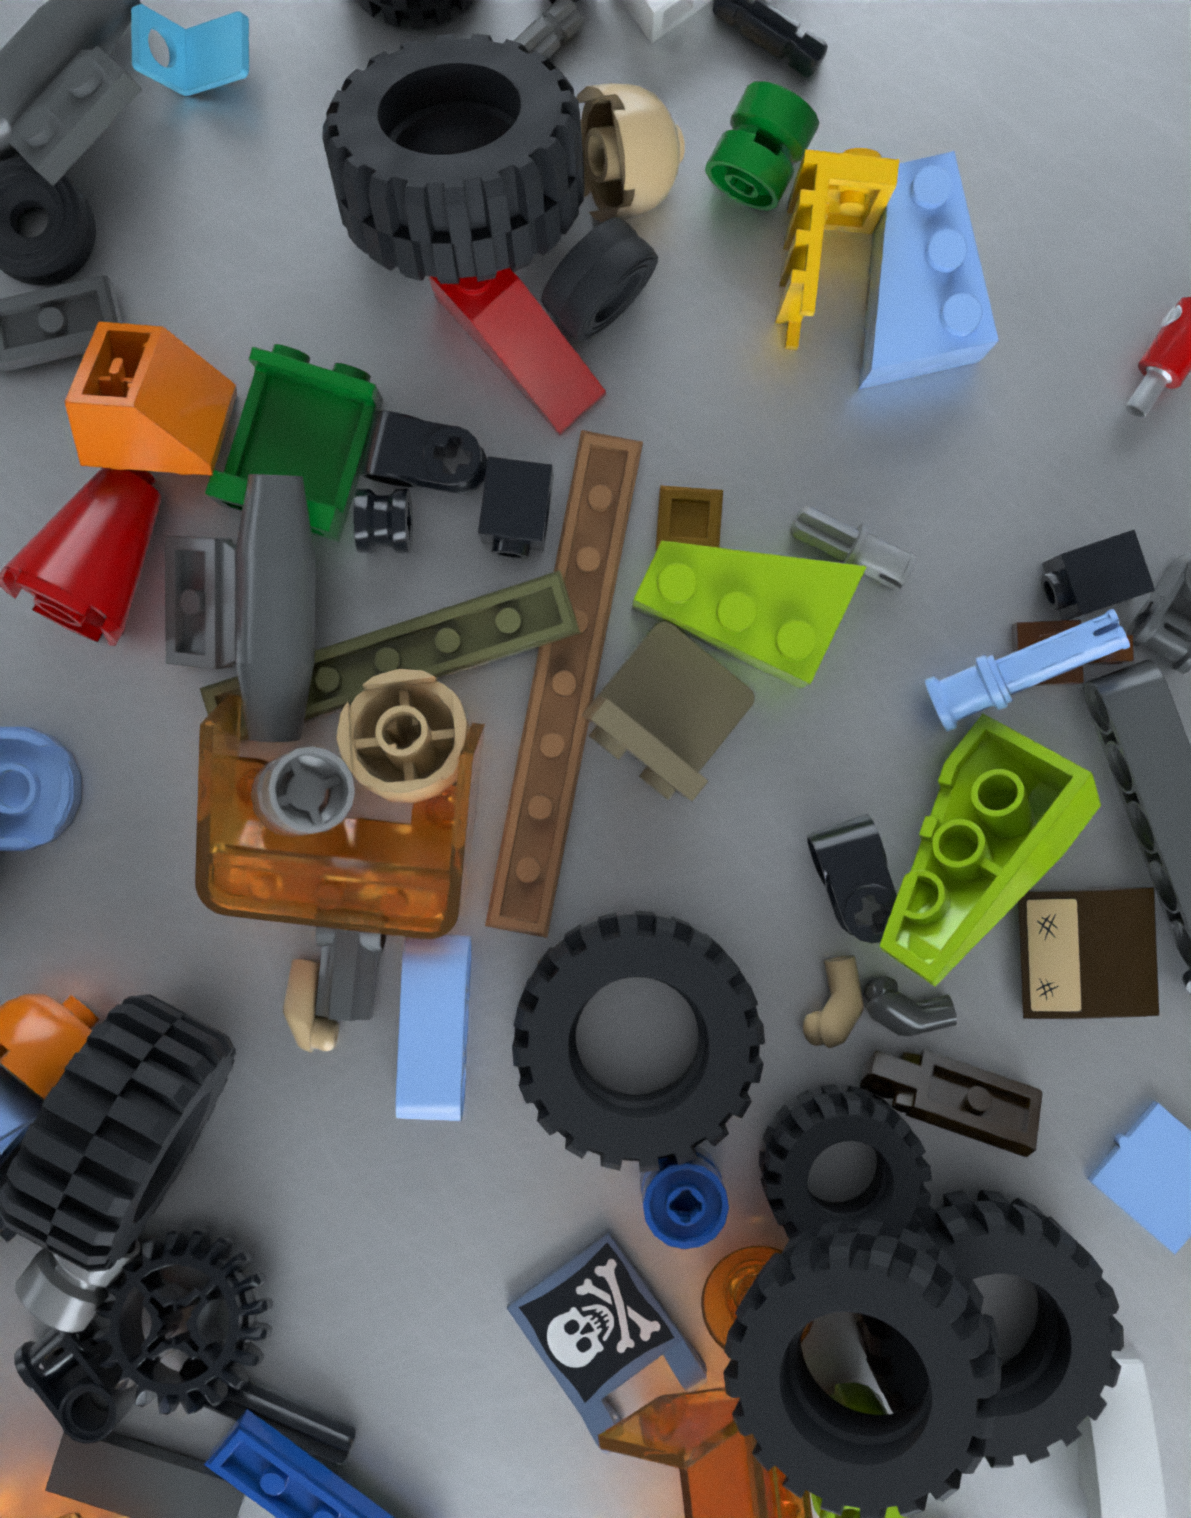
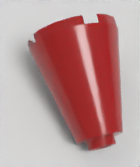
[0,468,162,646]

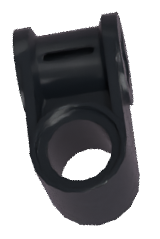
[361,410,488,494]
[806,814,897,944]
[14,1319,138,1444]

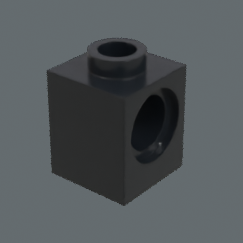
[478,456,554,559]
[1041,529,1155,620]

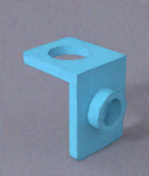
[131,4,249,97]

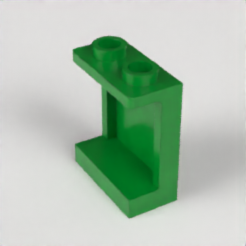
[205,344,383,542]

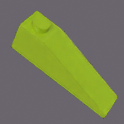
[879,713,1101,986]

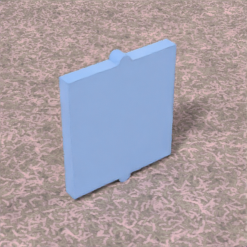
[1087,1101,1191,1254]

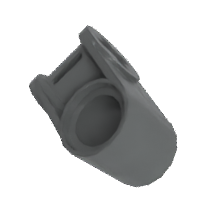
[1126,553,1191,674]

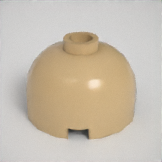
[576,83,685,222]
[336,669,471,803]

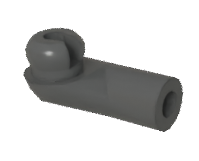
[864,976,957,1036]

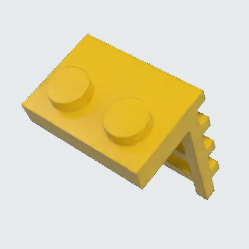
[775,148,899,350]

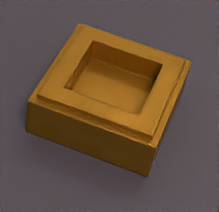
[655,485,723,552]

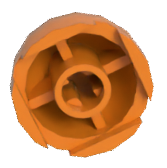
[0,994,100,1100]

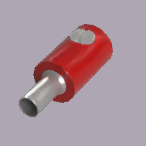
[1126,297,1191,418]

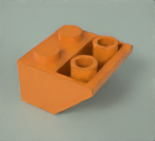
[64,321,237,476]

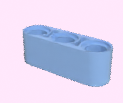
[396,933,472,1121]

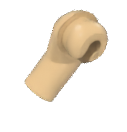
[803,955,864,1048]
[283,959,339,1053]

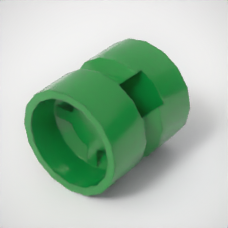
[705,81,820,211]

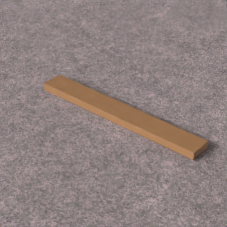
[485,430,643,938]

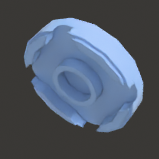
[0,727,82,851]

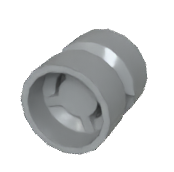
[251,746,355,837]
[15,1239,141,1333]

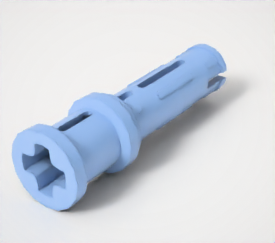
[925,609,1130,732]

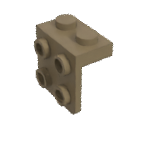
[582,621,755,801]

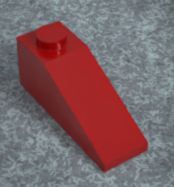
[428,268,606,436]

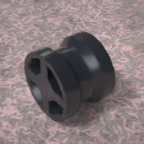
[353,489,413,553]

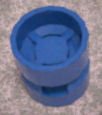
[640,1145,729,1250]

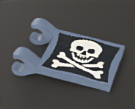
[507,1231,708,1454]

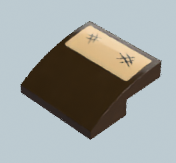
[1018,887,1160,1019]

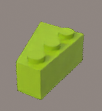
[632,541,867,689]

